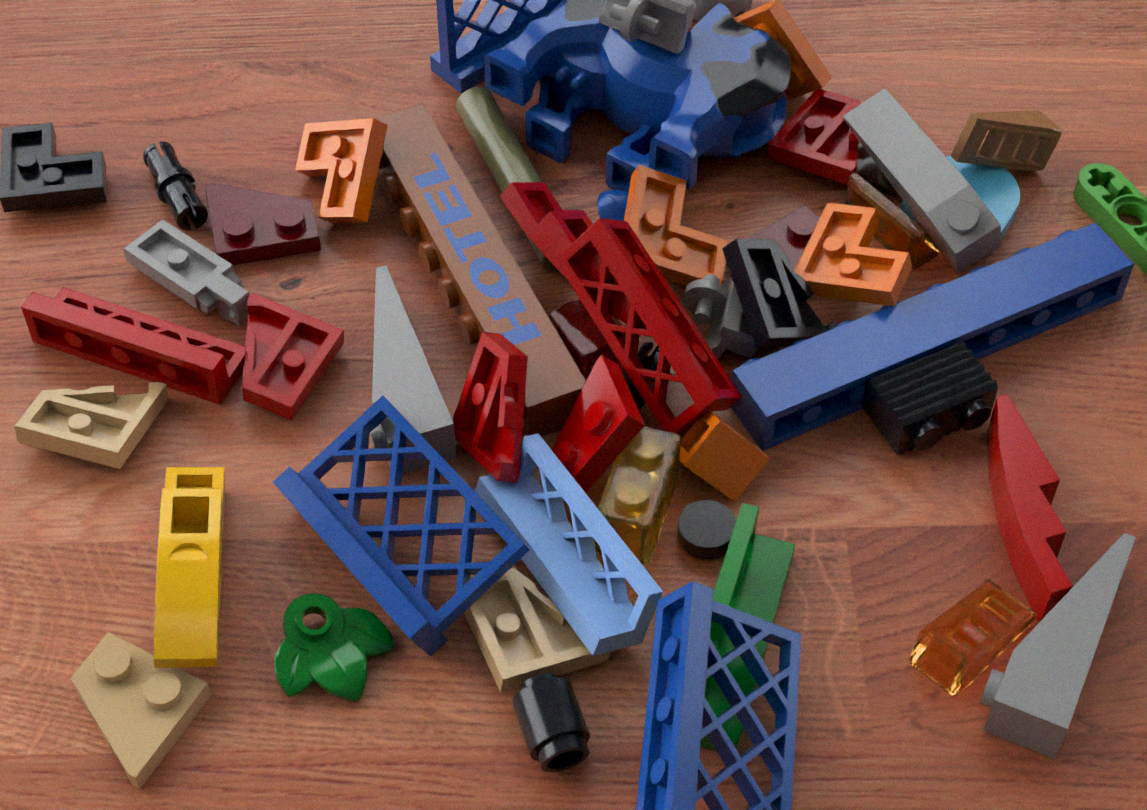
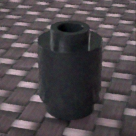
[512,673,590,772]

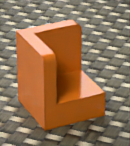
[669,410,770,501]

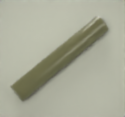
[456,87,559,272]

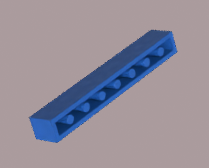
[731,223,1134,451]

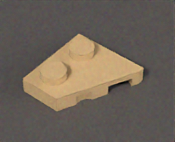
[14,382,168,469]
[464,567,610,693]
[70,632,211,789]

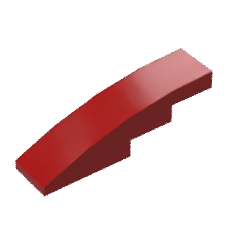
[499,182,647,329]
[987,394,1073,623]

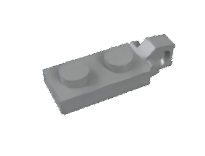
[123,220,249,325]

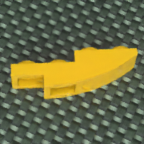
[153,467,225,668]

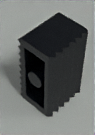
[862,341,998,455]

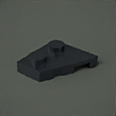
[722,239,837,347]

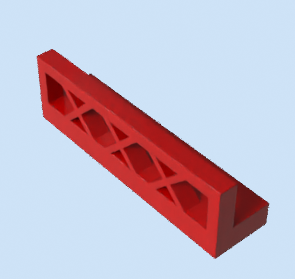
[555,218,742,438]
[21,287,245,405]

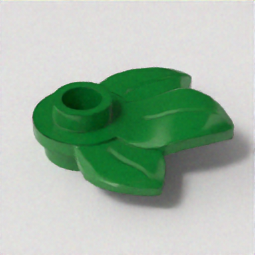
[274,593,394,702]

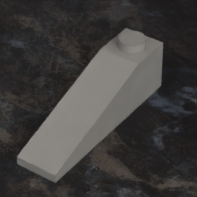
[843,88,1001,274]
[369,265,457,474]
[980,533,1136,759]

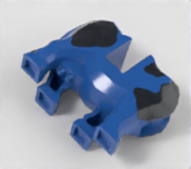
[484,0,791,192]

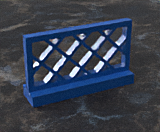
[430,0,563,94]
[273,395,530,656]
[636,581,802,810]

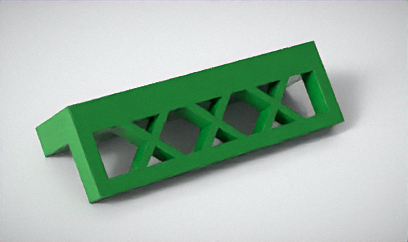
[700,503,795,751]

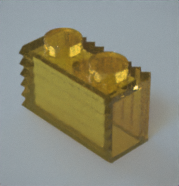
[595,427,681,565]

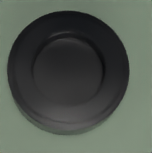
[677,500,736,559]

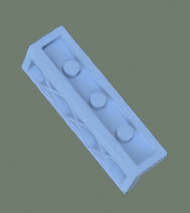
[475,433,663,656]

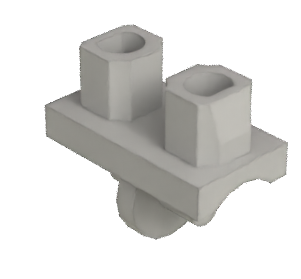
[599,0,696,54]
[683,274,759,359]

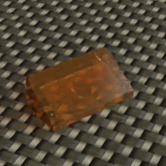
[845,172,940,270]

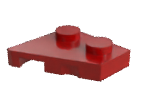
[552,355,645,504]

